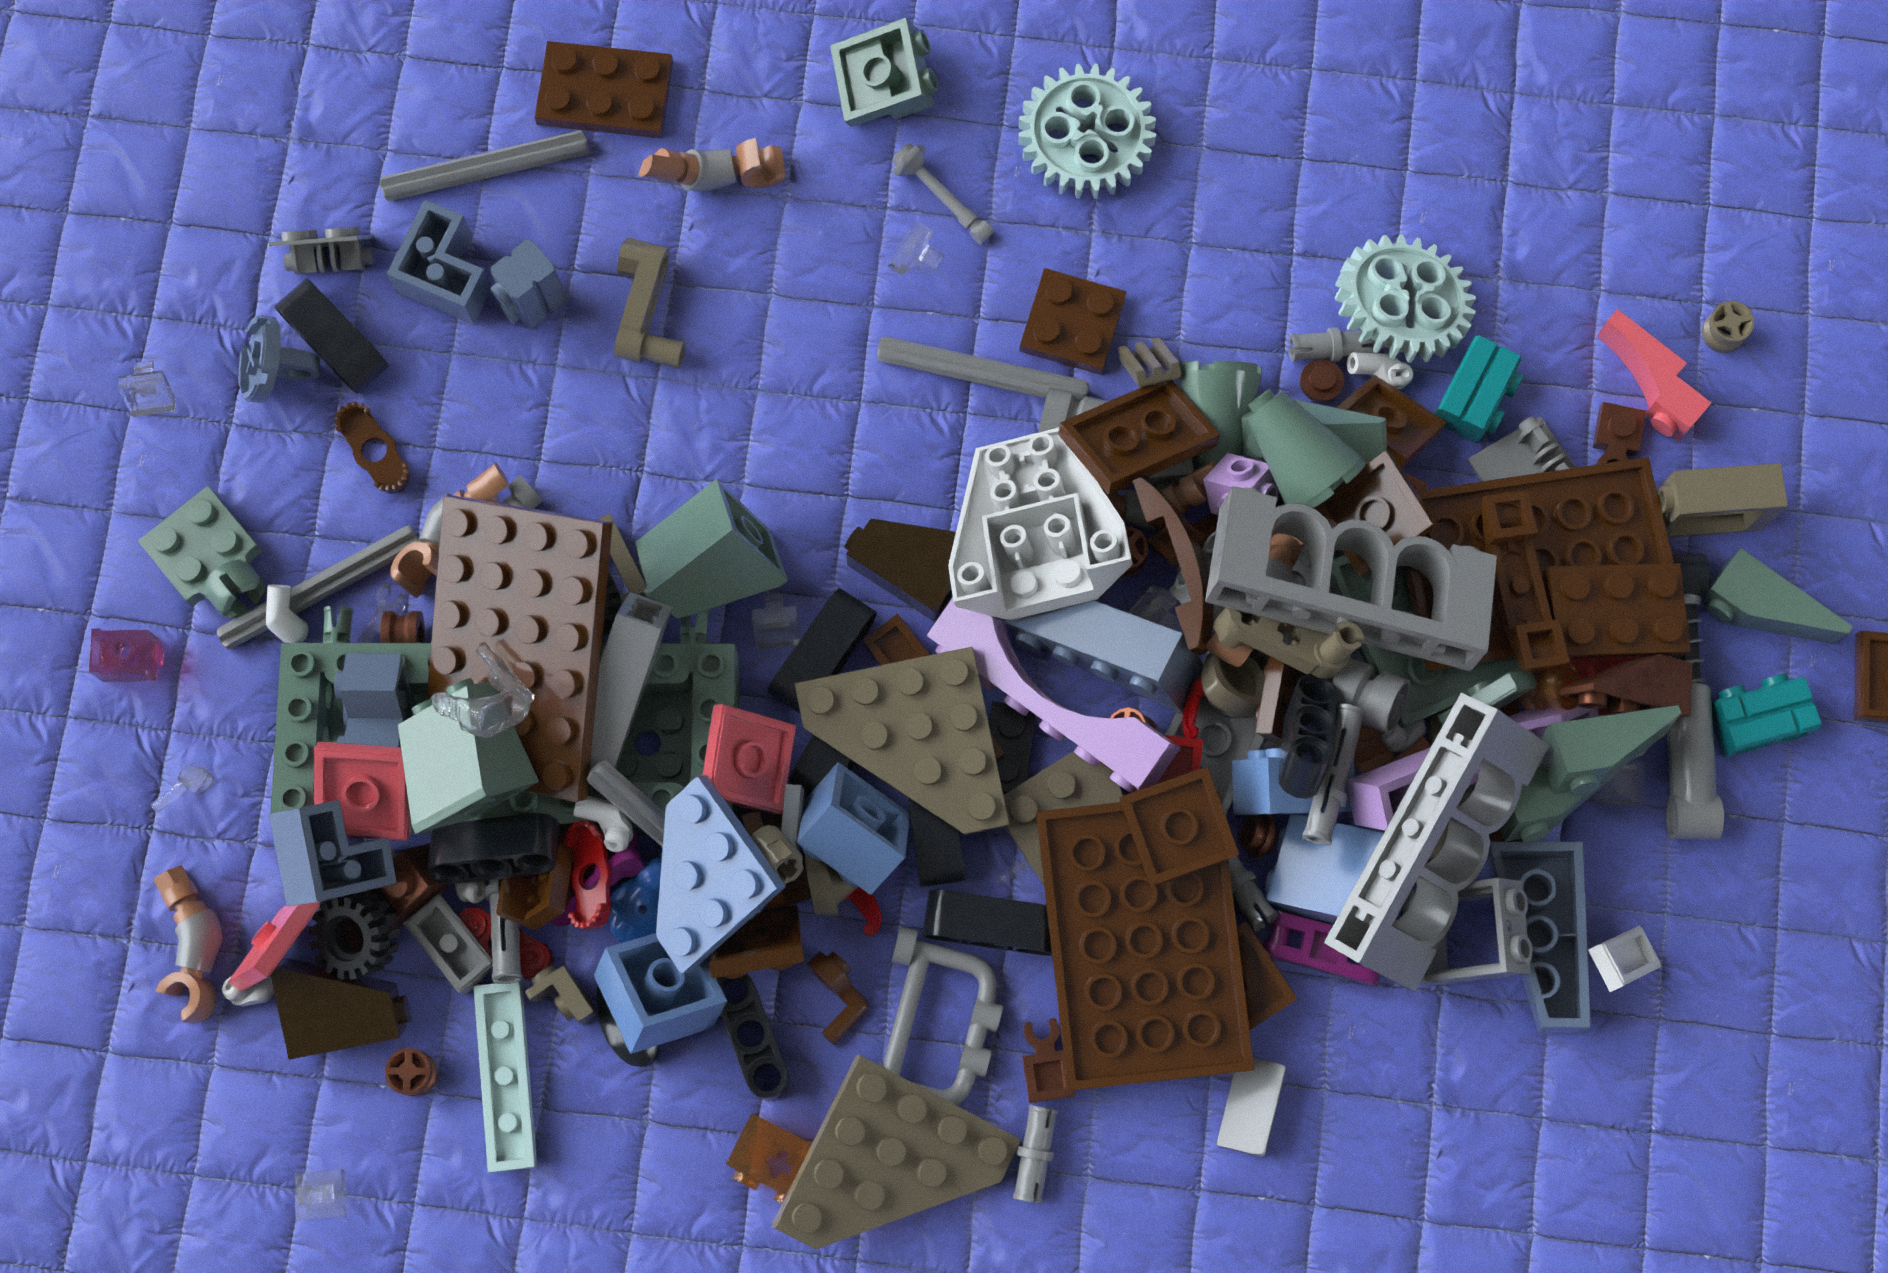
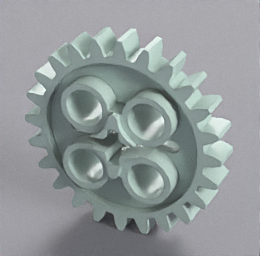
[1018,64,1156,199]
[1335,234,1476,363]

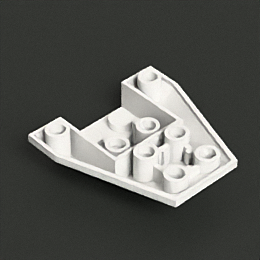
[948,428,1133,620]

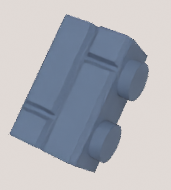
[490,239,567,330]

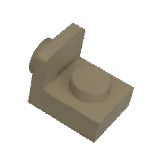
[525,965,599,1025]

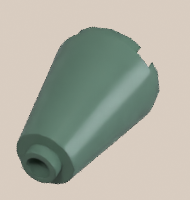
[1175,361,1262,471]
[1246,389,1366,508]

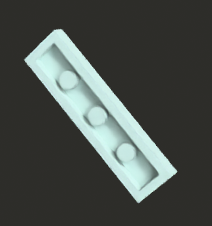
[473,981,537,1173]

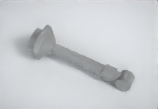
[892,143,994,244]

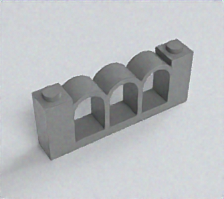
[1205,486,1497,671]
[1324,693,1550,991]

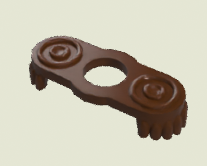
[334,402,410,494]

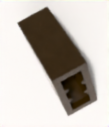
[844,518,956,622]
[270,958,411,1060]

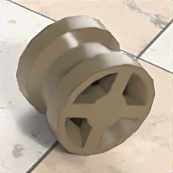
[1701,301,1754,353]

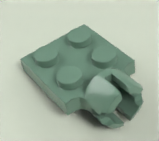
[138,486,266,618]

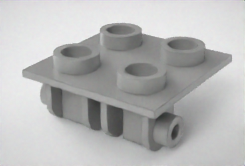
[269,227,374,275]
[1467,416,1576,481]

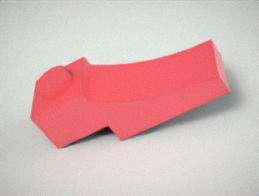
[1597,309,1711,442]

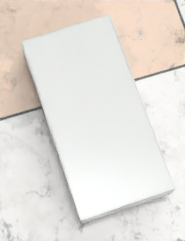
[1588,925,1661,992]

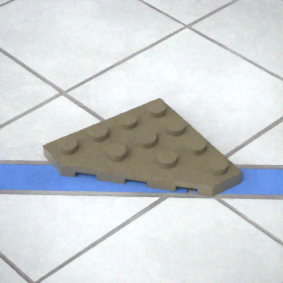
[795,646,1010,835]
[771,1055,1021,1249]

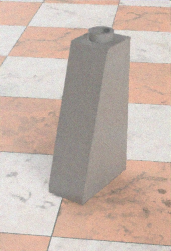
[590,592,673,770]

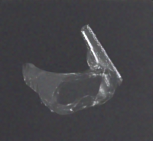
[432,642,534,738]

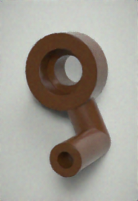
[806,951,869,1045]

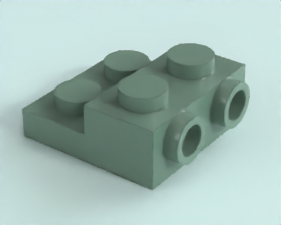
[830,18,939,127]

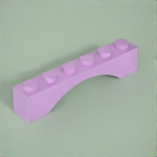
[927,597,1181,793]
[1346,697,1599,830]

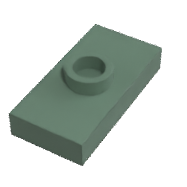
[1438,671,1538,725]

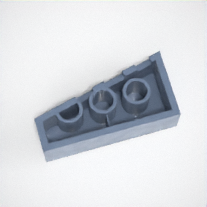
[1005,600,1204,715]
[1487,842,1591,1033]

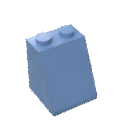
[1265,814,1403,925]

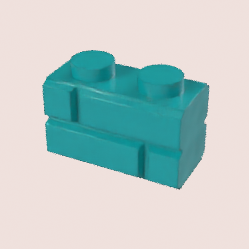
[1434,335,1524,443]
[1712,673,1822,758]

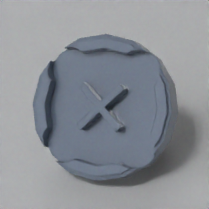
[238,315,320,403]

